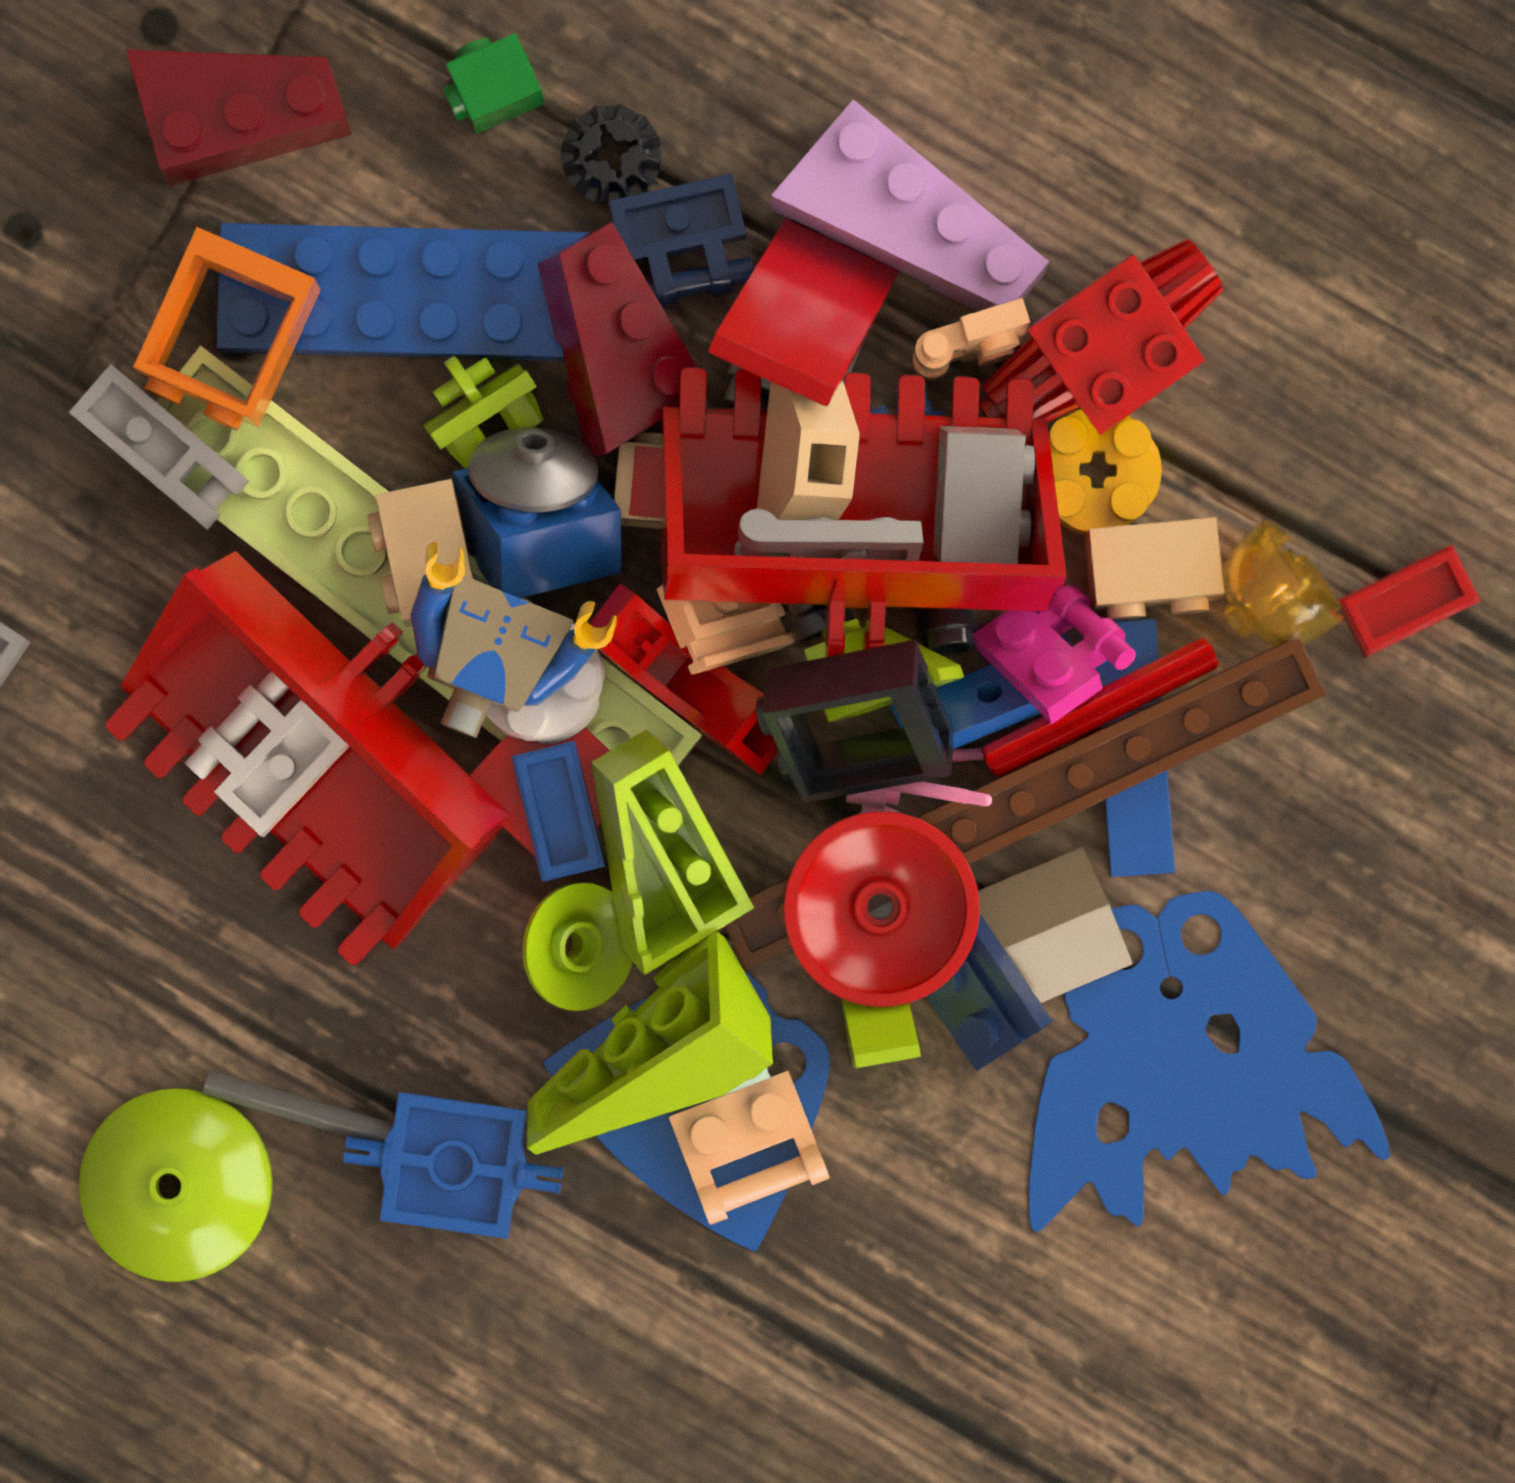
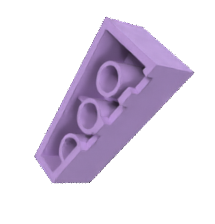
[770,99,1049,311]

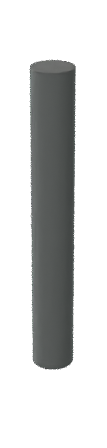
[203,1070,394,1142]

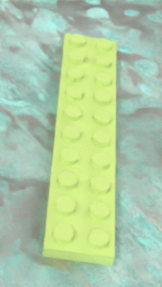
[156,345,702,767]

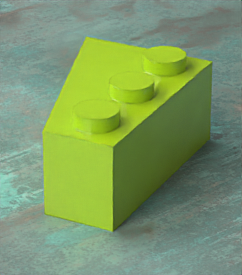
[591,729,754,975]

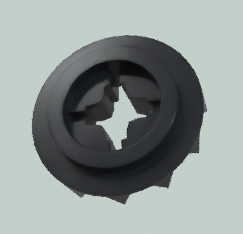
[561,104,662,205]

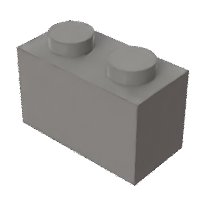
[933,426,1035,564]

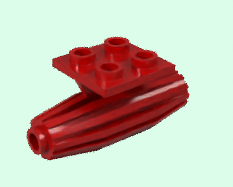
[979,238,1224,435]

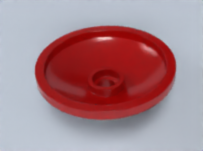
[784,811,980,1007]

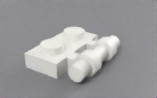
[185,671,349,837]

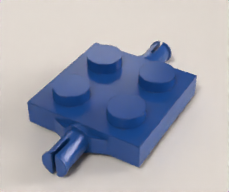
[343,1092,564,1239]

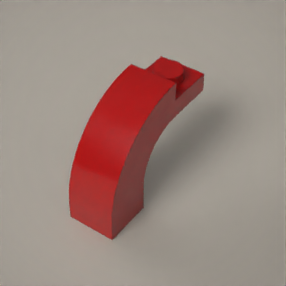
[589,584,777,775]

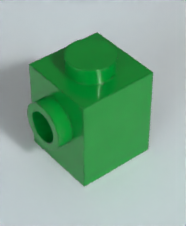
[442,33,544,134]

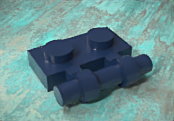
[609,173,754,308]

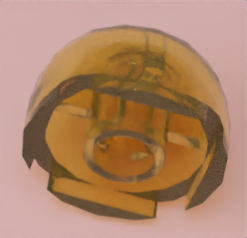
[1222,519,1344,646]

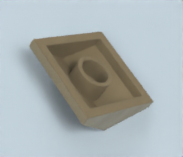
[978,847,1133,1003]

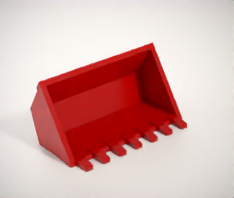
[660,367,1067,657]
[106,551,510,965]

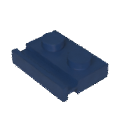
[926,914,1053,1071]

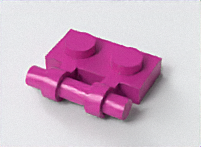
[973,583,1136,724]

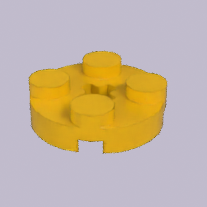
[1049,409,1162,535]

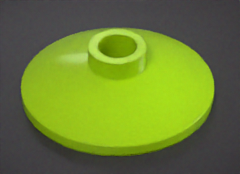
[522,882,633,1011]

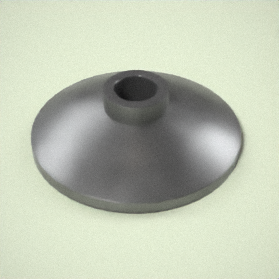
[469,427,598,513]

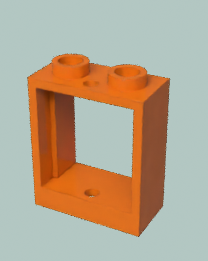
[133,227,321,431]

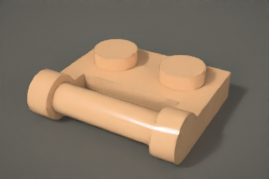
[669,1071,830,1225]

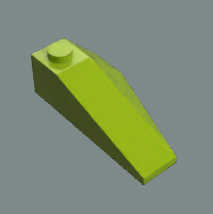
[527,931,773,1155]

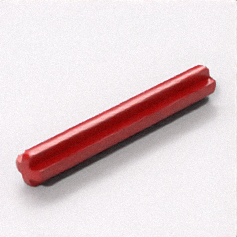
[981,638,1218,776]

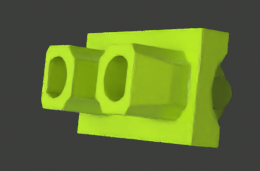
[423,356,544,469]

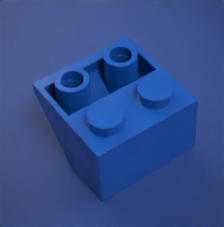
[453,468,621,598]

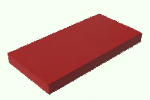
[708,218,899,406]

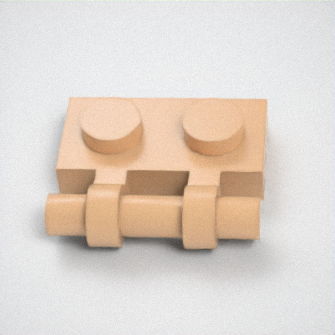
[912,298,1030,381]

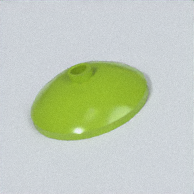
[79,1088,273,1282]

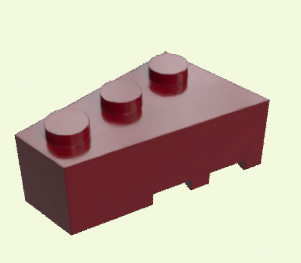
[126,49,352,186]
[538,222,710,457]

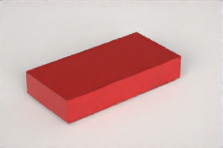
[1336,545,1481,658]

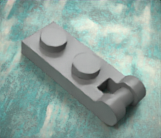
[69,364,249,530]
[733,509,923,561]

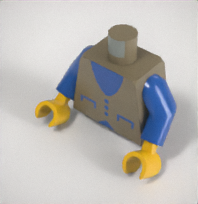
[410,542,617,738]

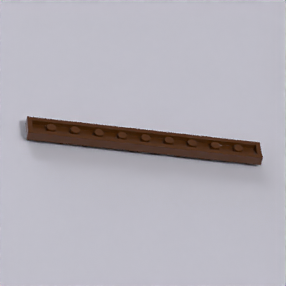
[725,636,1327,970]

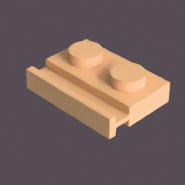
[656,585,795,675]

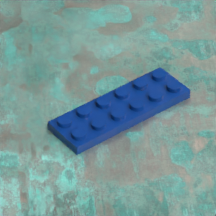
[216,223,589,361]

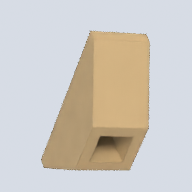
[757,380,860,520]

